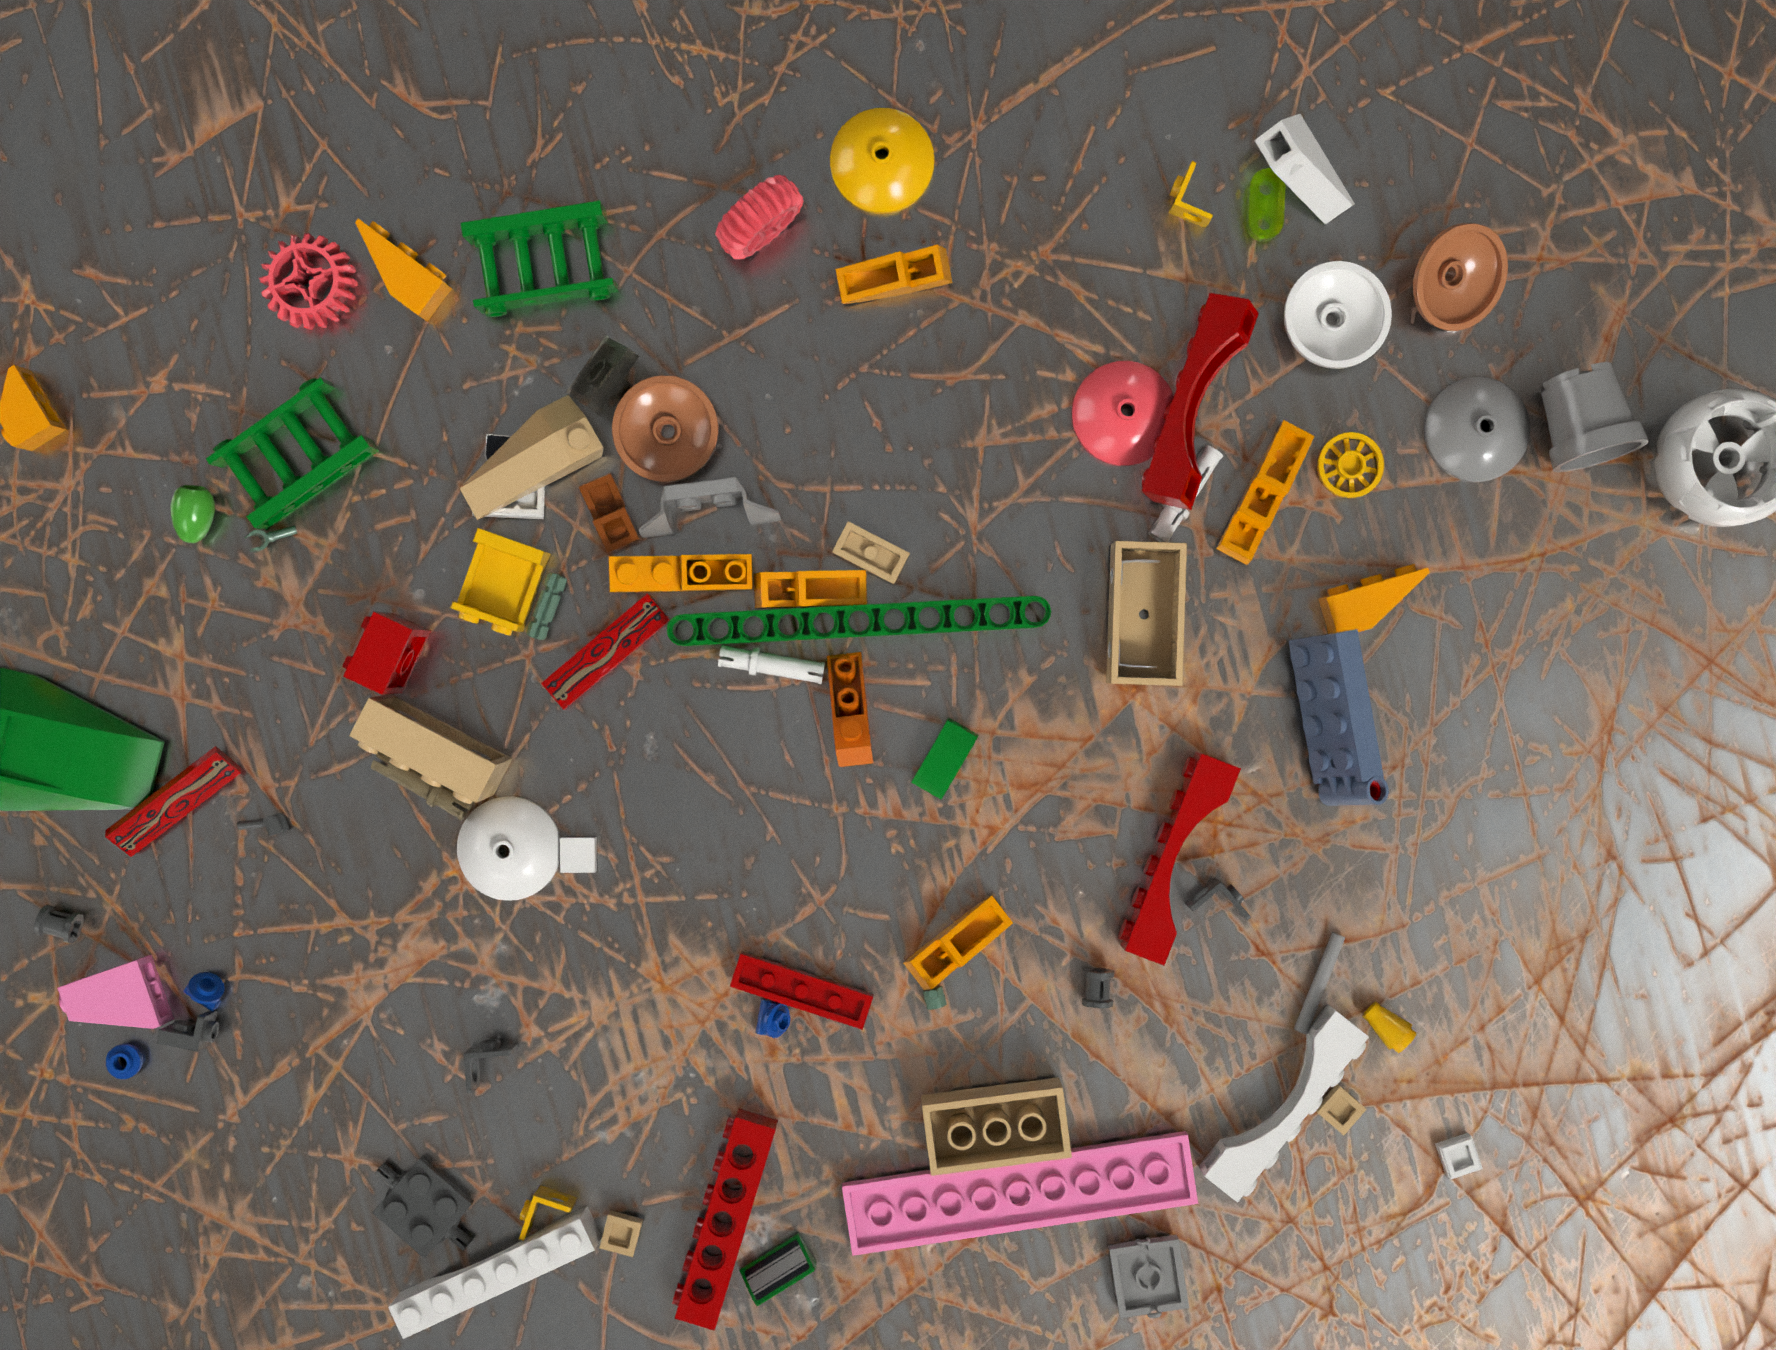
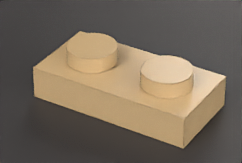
[832,521,910,585]

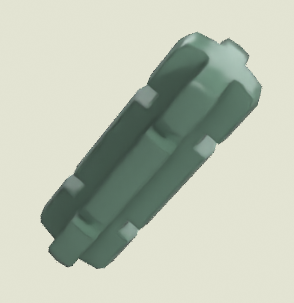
[526,572,567,640]

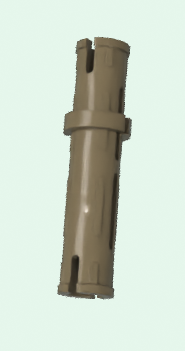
[371,752,473,821]

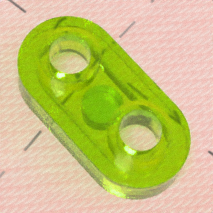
[1246,168,1286,242]

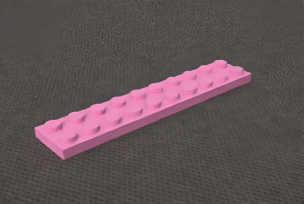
[842,1131,1198,1256]

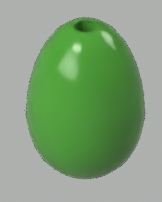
[170,485,215,543]

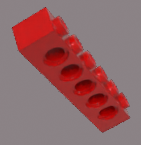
[672,1108,778,1331]

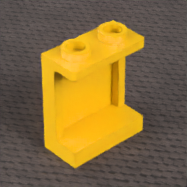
[450,528,551,636]

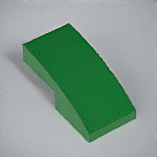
[911,717,979,800]

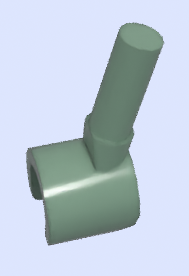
[245,525,297,553]
[922,986,947,1010]

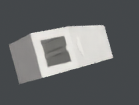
[1254,114,1355,224]

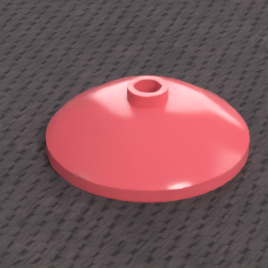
[1072,361,1174,466]

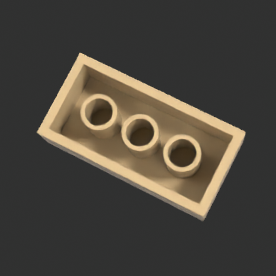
[921,1077,1072,1176]

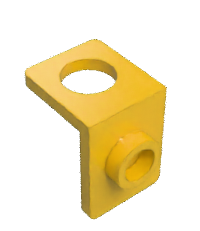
[1169,161,1213,228]
[519,1185,577,1241]

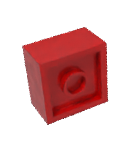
[343,611,431,695]

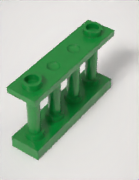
[461,200,619,317]
[206,377,380,530]

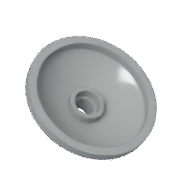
[1424,377,1530,482]

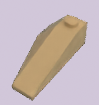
[460,395,603,520]

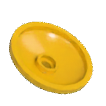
[830,108,934,214]

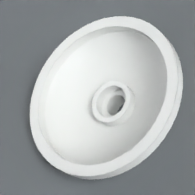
[1284,261,1392,369]
[457,796,561,901]

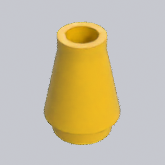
[1362,1001,1417,1053]

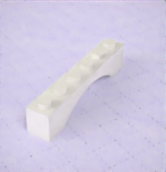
[1198,1004,1369,1203]
[388,1206,602,1339]

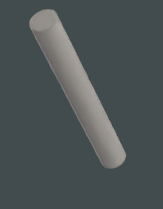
[1294,932,1346,1035]

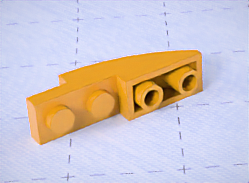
[608,554,752,593]

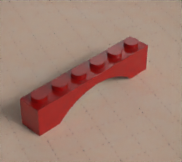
[1141,293,1259,510]
[1118,752,1241,966]

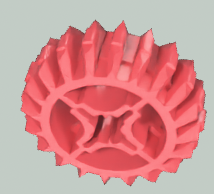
[715,175,804,259]
[259,233,358,330]

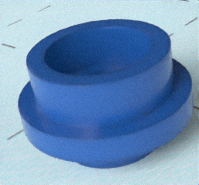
[106,1044,143,1079]

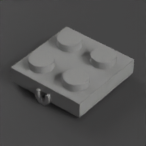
[1108,1234,1189,1318]

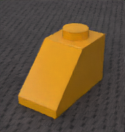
[0,365,67,451]

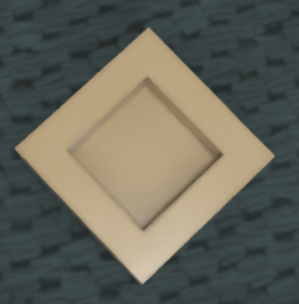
[1316,1084,1367,1135]
[599,1210,644,1257]

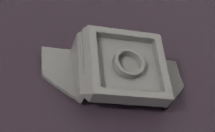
[639,477,782,539]

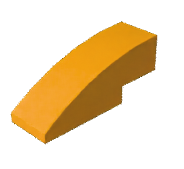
[835,244,953,304]
[754,570,867,609]
[903,896,1013,990]

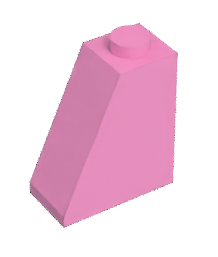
[57,955,174,1029]

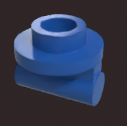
[183,972,225,1012]
[755,998,790,1038]

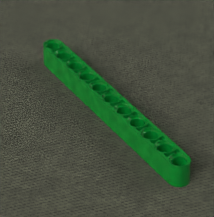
[667,596,1051,646]

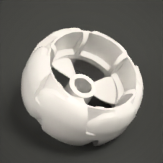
[1654,388,1776,527]

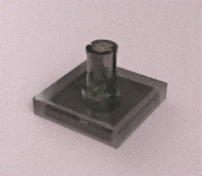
[565,336,639,415]

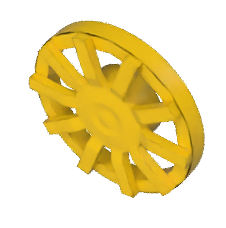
[1317,432,1384,499]

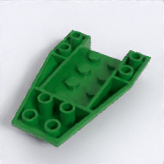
[0,667,165,811]

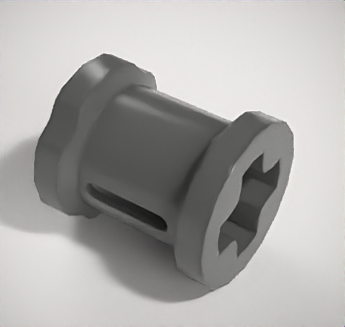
[34,905,84,943]
[1082,968,1115,1008]

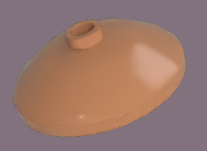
[1413,223,1508,331]
[612,376,719,482]

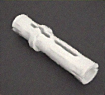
[1148,444,1223,542]
[718,645,825,684]

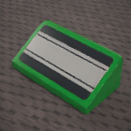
[739,1233,817,1306]

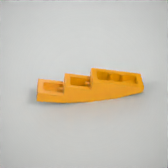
[1216,420,1315,565]

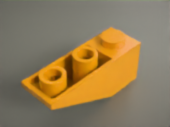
[355,218,452,322]
[1318,563,1430,634]

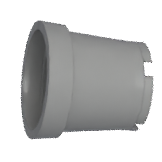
[1539,362,1649,472]

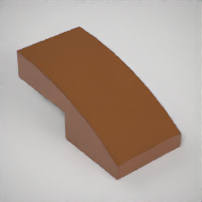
[579,472,640,553]

